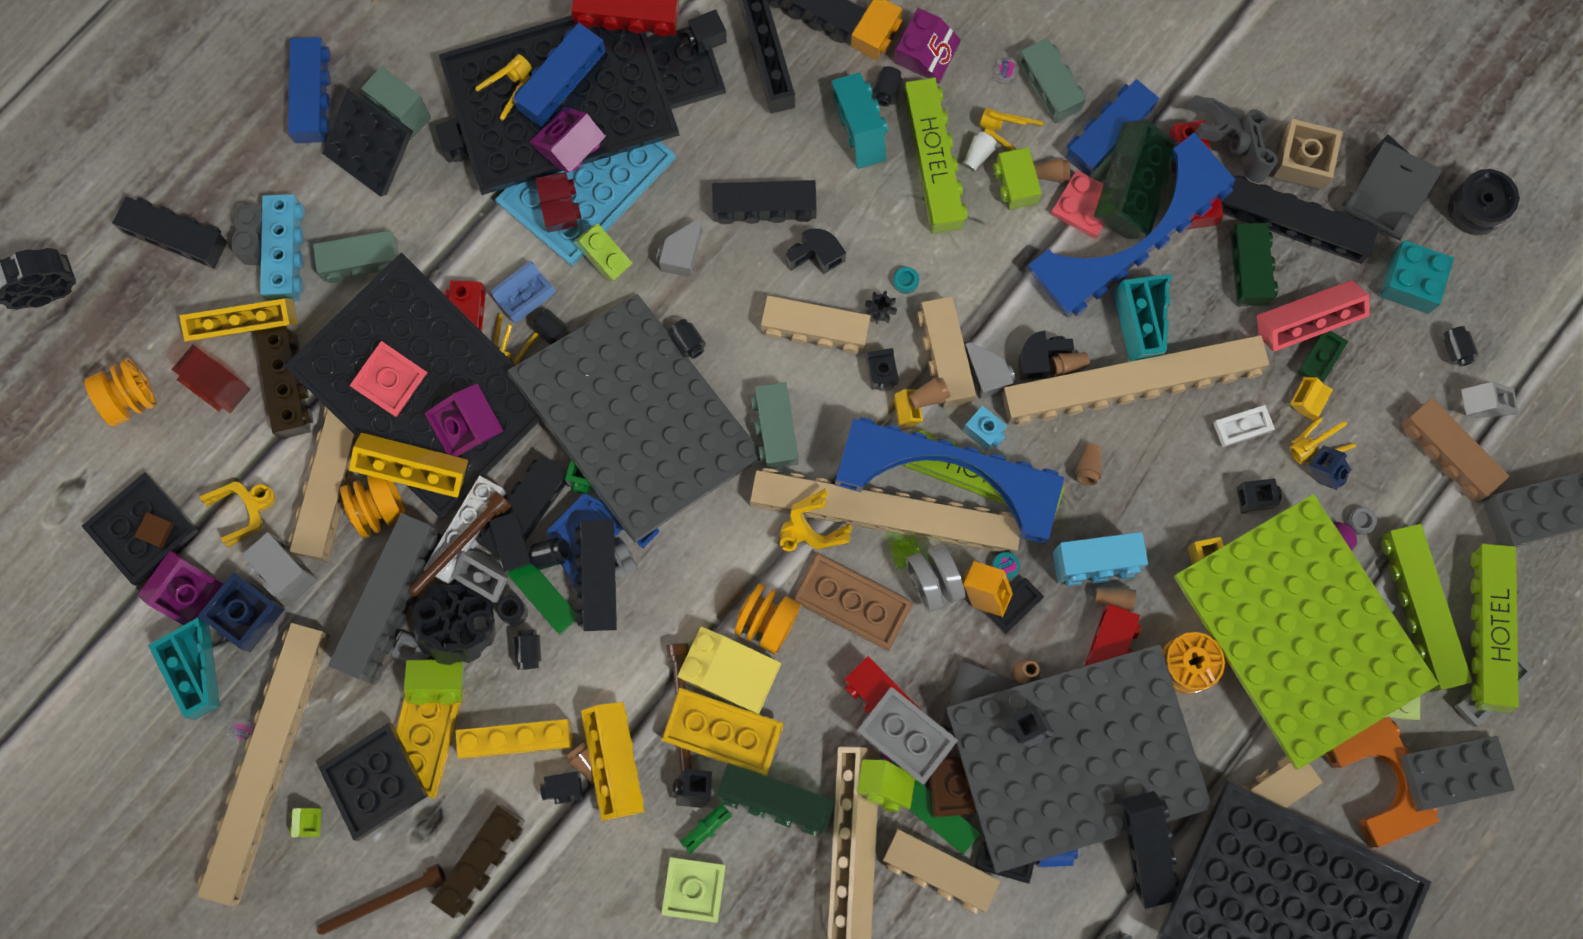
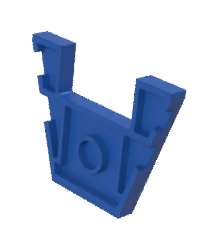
[546,493,660,601]

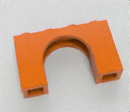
[1326,716,1440,848]

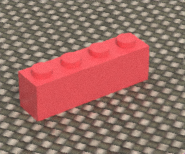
[1257,280,1370,352]

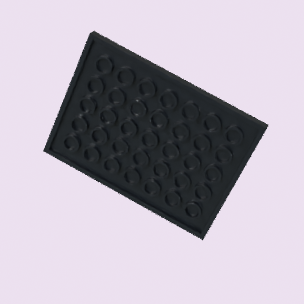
[439,15,680,195]
[284,252,541,519]
[1157,781,1432,939]

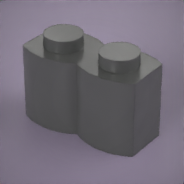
[232,205,262,265]

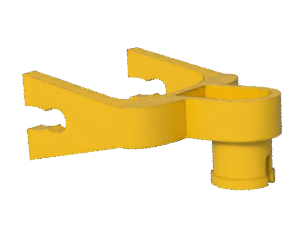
[199,482,276,548]
[780,488,852,551]

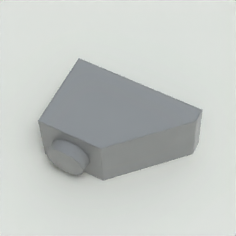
[656,220,703,278]
[965,342,1015,399]
[1460,382,1519,418]
[451,550,508,602]

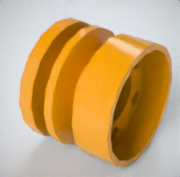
[84,357,157,428]
[340,475,407,539]
[734,582,802,655]
[1162,632,1225,694]

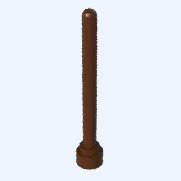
[408,491,511,596]
[666,643,692,773]
[316,863,446,935]

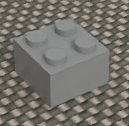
[242,532,318,602]

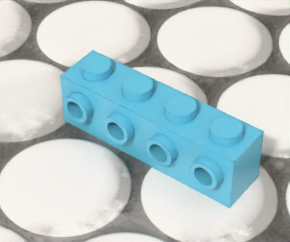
[260,194,305,302]

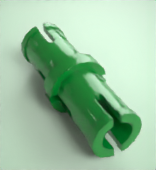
[679,803,733,854]

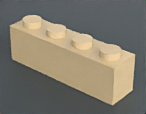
[761,295,871,354]
[917,296,976,409]
[1206,756,1323,820]
[882,829,1000,914]

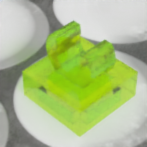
[888,535,920,570]

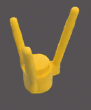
[475,55,533,120]
[980,107,1044,151]
[493,313,538,365]
[1289,417,1356,465]

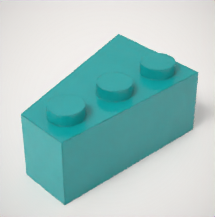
[831,72,888,169]
[1112,274,1172,362]
[148,618,220,720]

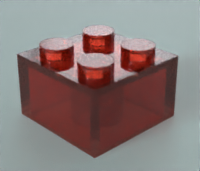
[172,344,251,414]

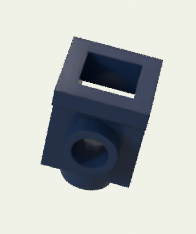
[1308,445,1352,490]

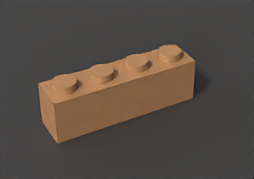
[1401,398,1510,502]

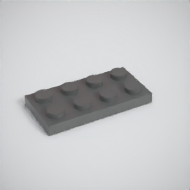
[1400,736,1515,812]

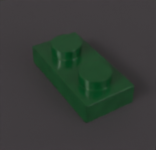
[1297,331,1349,383]

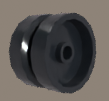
[1448,169,1520,235]

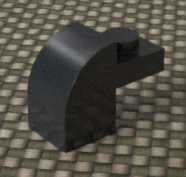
[785,229,846,274]
[1018,330,1074,380]

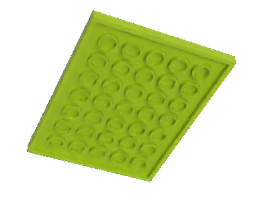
[1173,494,1439,770]

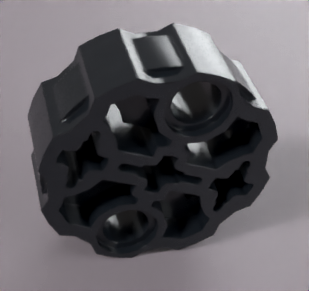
[0,248,76,310]
[413,582,496,665]

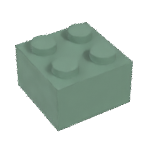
[361,66,431,140]

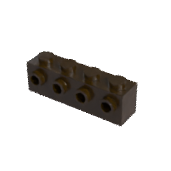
[254,326,313,439]
[431,805,525,919]

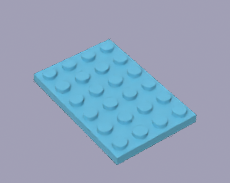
[495,142,676,267]

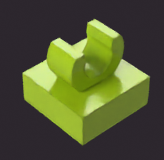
[288,808,322,837]

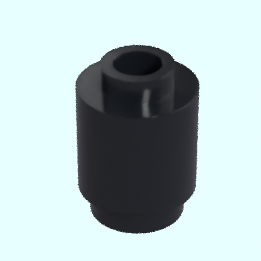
[872,66,902,107]
[532,310,572,345]
[669,319,706,359]
[1443,326,1479,367]
[529,538,571,570]
[497,595,528,626]
[512,630,542,670]

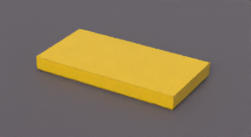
[661,688,785,777]
[396,690,465,799]

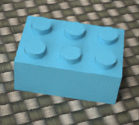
[1052,532,1148,587]

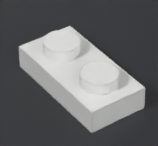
[1213,405,1275,447]

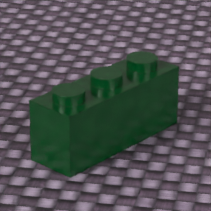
[1230,223,1278,307]

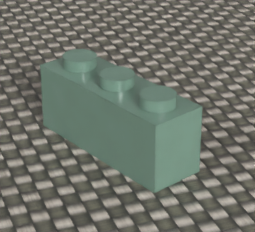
[1018,37,1086,124]
[313,230,399,283]
[751,382,799,469]

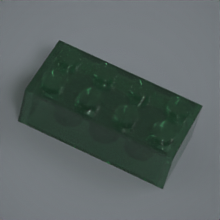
[1093,119,1179,239]
[716,763,836,837]

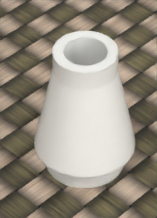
[962,131,997,172]

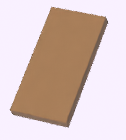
[793,553,914,651]

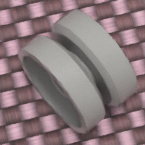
[906,543,965,613]

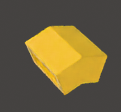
[1290,377,1333,421]
[894,389,923,429]

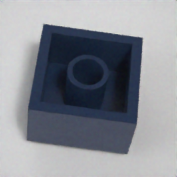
[198,572,285,652]

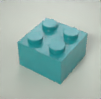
[1379,240,1454,314]

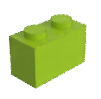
[994,147,1042,210]
[574,223,633,281]
[404,660,464,705]
[857,760,915,813]

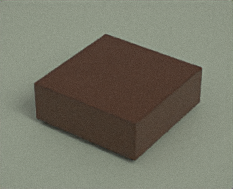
[134,512,174,548]

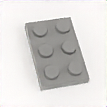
[856,687,958,785]

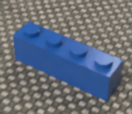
[513,23,606,127]
[288,37,331,143]
[1065,79,1159,176]

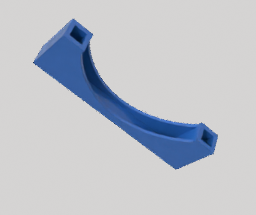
[1028,133,1236,317]
[835,417,1065,544]

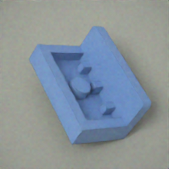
[490,261,557,324]

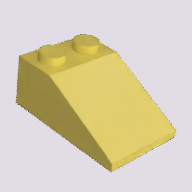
[677,627,782,714]

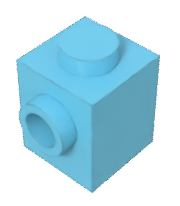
[963,405,1007,451]

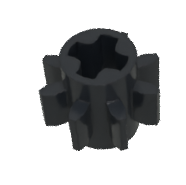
[865,291,897,324]

